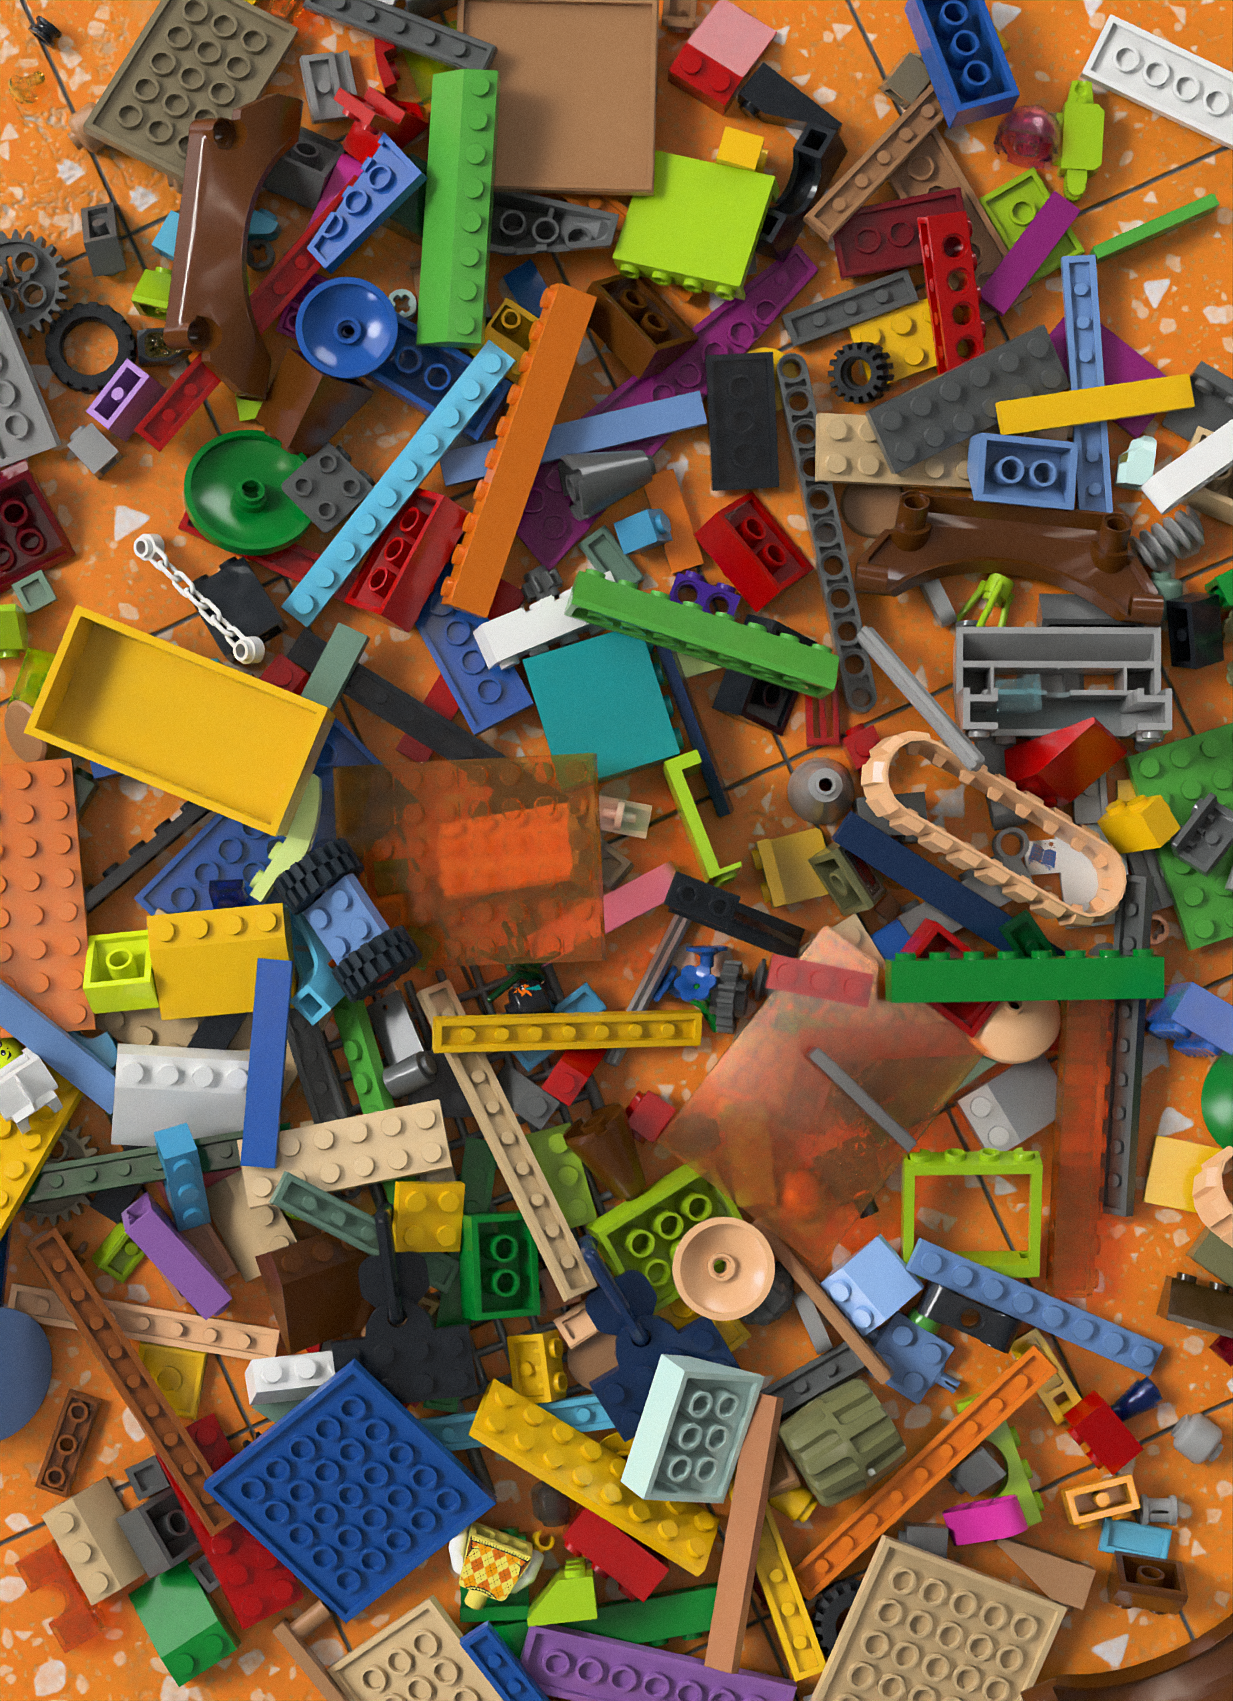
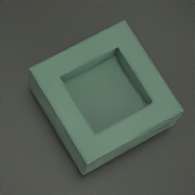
[11,570,58,616]

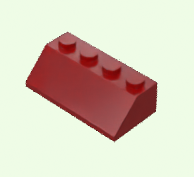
[344,488,469,633]

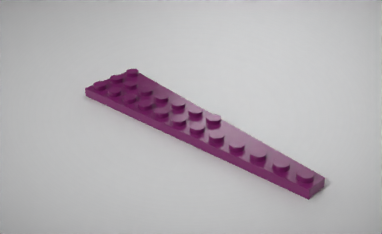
[516,244,818,572]

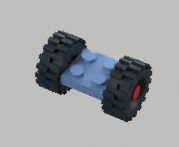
[274,838,423,1003]

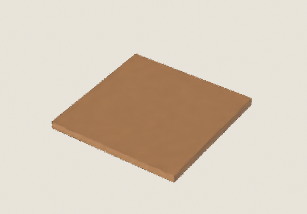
[455,0,659,196]

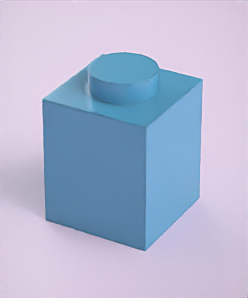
[613,509,673,555]

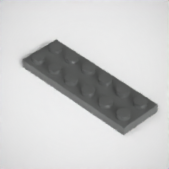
[865,325,1071,474]

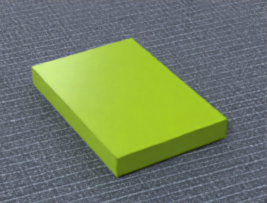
[978,167,1085,287]

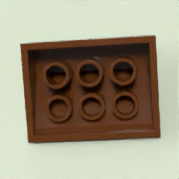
[255,1214,393,1355]

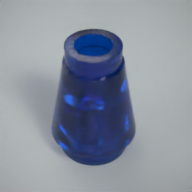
[1110,1376,1163,1422]

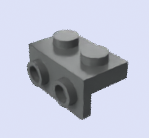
[1170,792,1233,877]

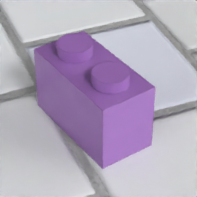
[86,358,167,442]

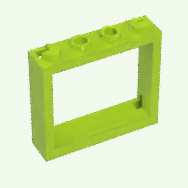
[900,1147,1043,1279]

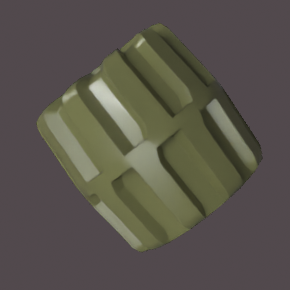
[778,1378,907,1508]

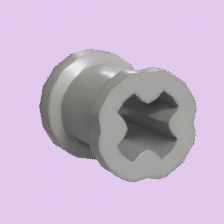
[1139,1494,1178,1526]

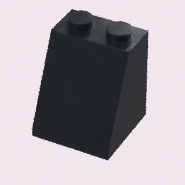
[193,556,289,664]

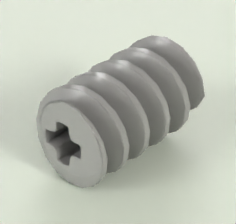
[1129,505,1205,571]

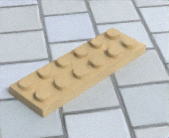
[815,413,1014,490]
[237,1099,453,1209]

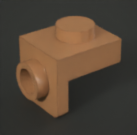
[662,0,697,33]

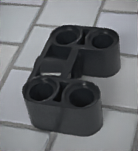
[916,1280,1022,1354]

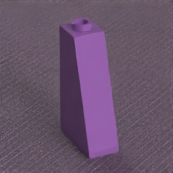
[121,1191,232,1320]

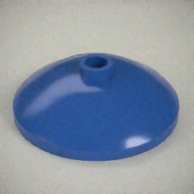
[295,277,398,379]

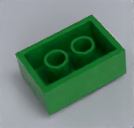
[459,1210,540,1321]

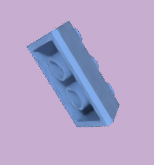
[967,432,1079,511]

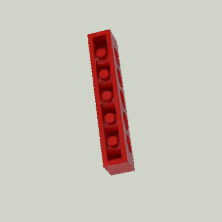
[917,211,986,375]

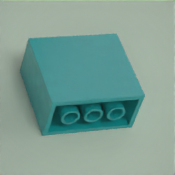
[523,631,684,794]

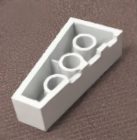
[473,571,615,670]

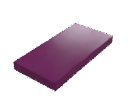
[1049,317,1167,439]

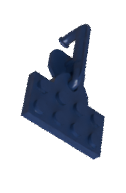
[578,1235,742,1442]

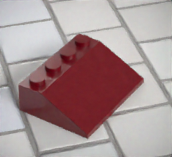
[0,458,76,594]

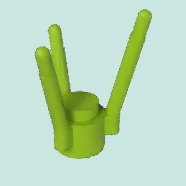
[954,573,1015,627]

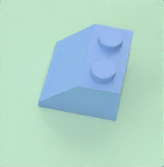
[820,1233,924,1337]

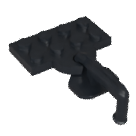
[331,1203,478,1404]

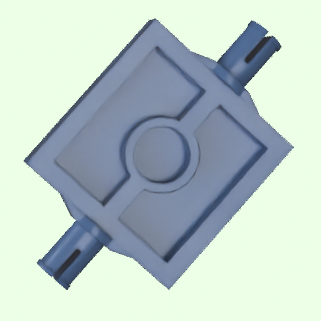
[865,1310,960,1405]

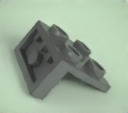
[1162,361,1233,442]

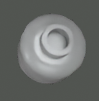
[1171,1413,1224,1464]

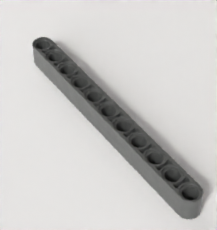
[776,353,877,714]

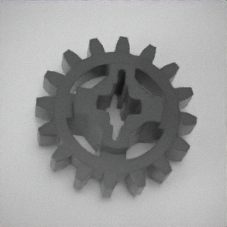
[709,959,750,1034]

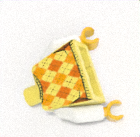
[448,1521,555,1610]

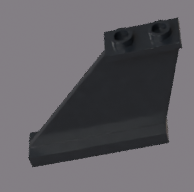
[663,871,805,958]

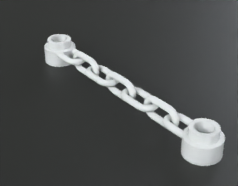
[134,534,265,664]

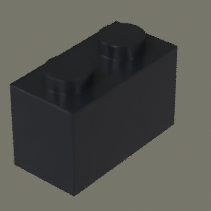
[1166,592,1224,669]

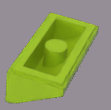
[92,1219,146,1283]

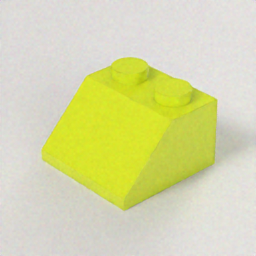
[83,930,159,1014]

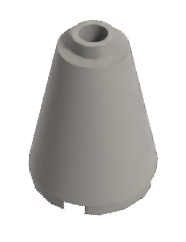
[787,757,854,824]

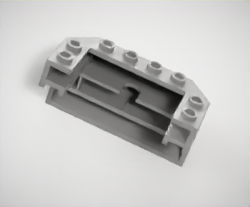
[953,627,1172,745]

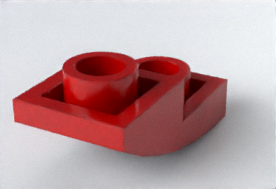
[374,37,401,95]

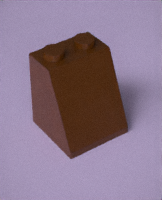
[255,348,374,455]

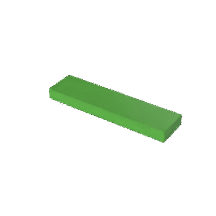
[1089,193,1219,265]

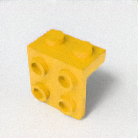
[751,828,829,909]

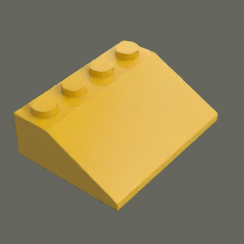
[147,903,296,1021]

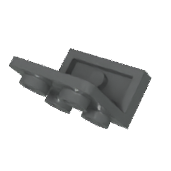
[282,441,375,533]

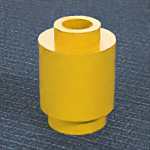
[768,1484,818,1523]

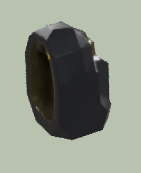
[137,328,192,367]

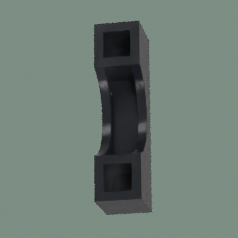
[755,121,848,263]

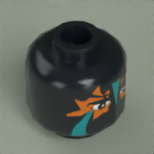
[504,979,557,1014]

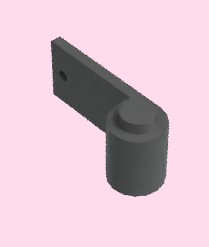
[366,990,437,1100]

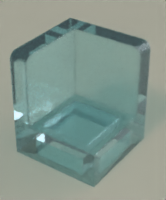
[995,674,1042,715]

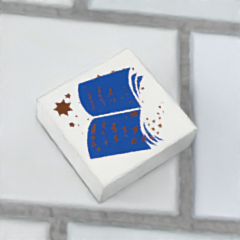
[1023,839,1061,875]

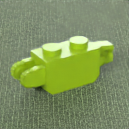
[1052,80,1105,203]

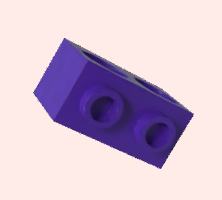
[669,570,741,616]

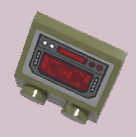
[808,841,887,916]

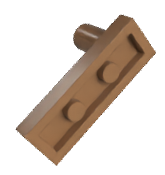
[272,1599,348,1701]

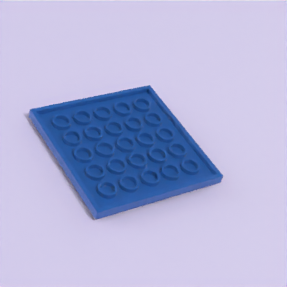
[203,1358,497,1623]

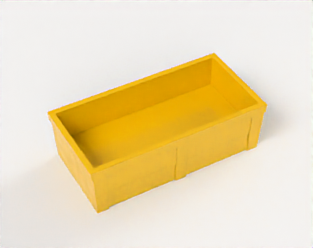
[24,605,336,837]

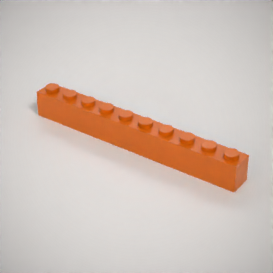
[440,283,597,618]

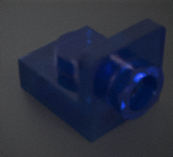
[208,879,250,909]

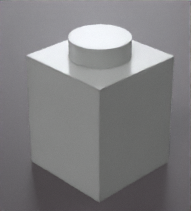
[67,423,123,480]

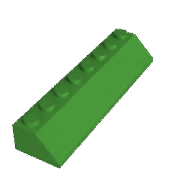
[416,69,501,349]
[564,569,839,700]

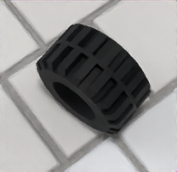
[812,1577,863,1658]

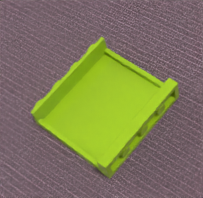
[612,150,780,301]
[663,749,742,887]

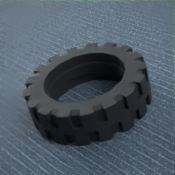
[45,302,137,394]

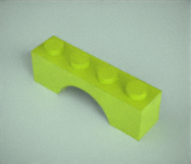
[954,1391,1045,1526]

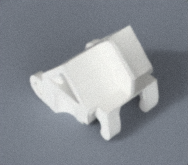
[0,1047,63,1135]

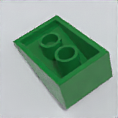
[128,1558,241,1687]

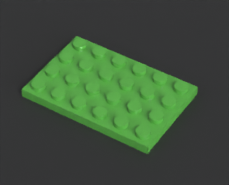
[1124,723,1233,951]

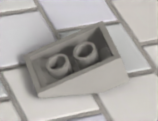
[953,1054,1075,1151]

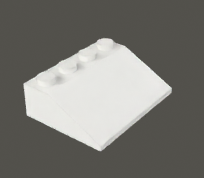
[111,1043,250,1147]

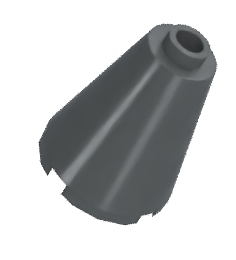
[558,450,656,521]

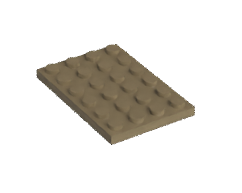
[83,0,299,183]

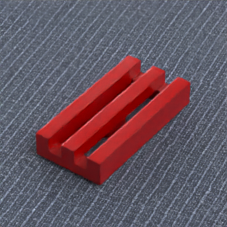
[804,677,841,747]

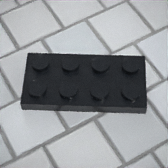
[705,352,779,491]

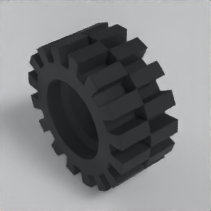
[828,342,894,404]

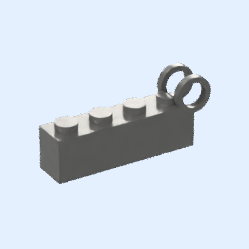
[896,827,1035,937]

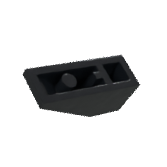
[737,62,842,134]

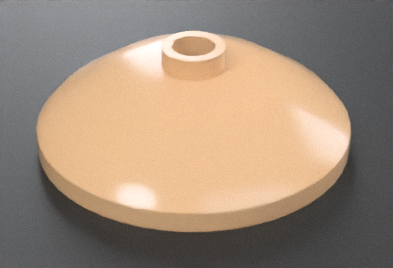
[963,1000,1061,1064]
[672,1217,775,1321]

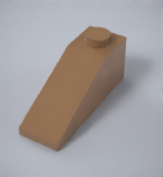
[994,1537,1096,1612]

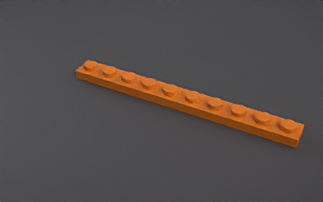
[792,1344,1058,1601]

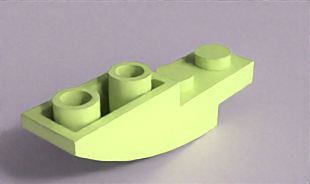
[249,774,322,903]

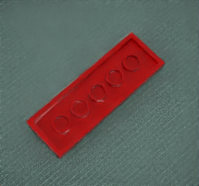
[151,1413,304,1630]

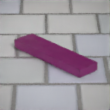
[981,190,1081,317]

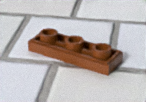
[35,1389,102,1498]

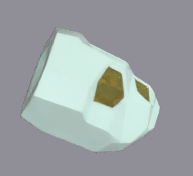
[1114,435,1157,491]

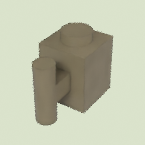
[878,52,930,109]

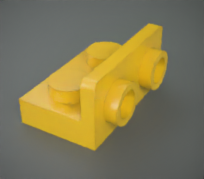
[507,1330,568,1403]

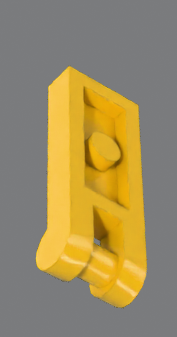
[1010,1326,1082,1426]

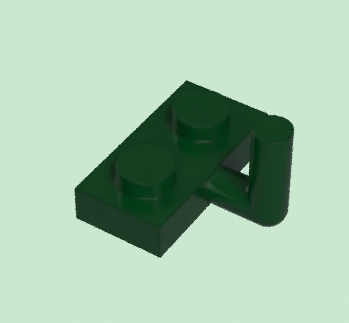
[988,909,1058,957]

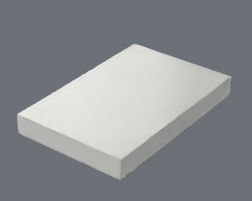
[1054,824,1128,929]

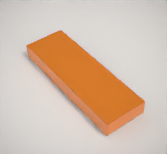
[643,469,704,575]

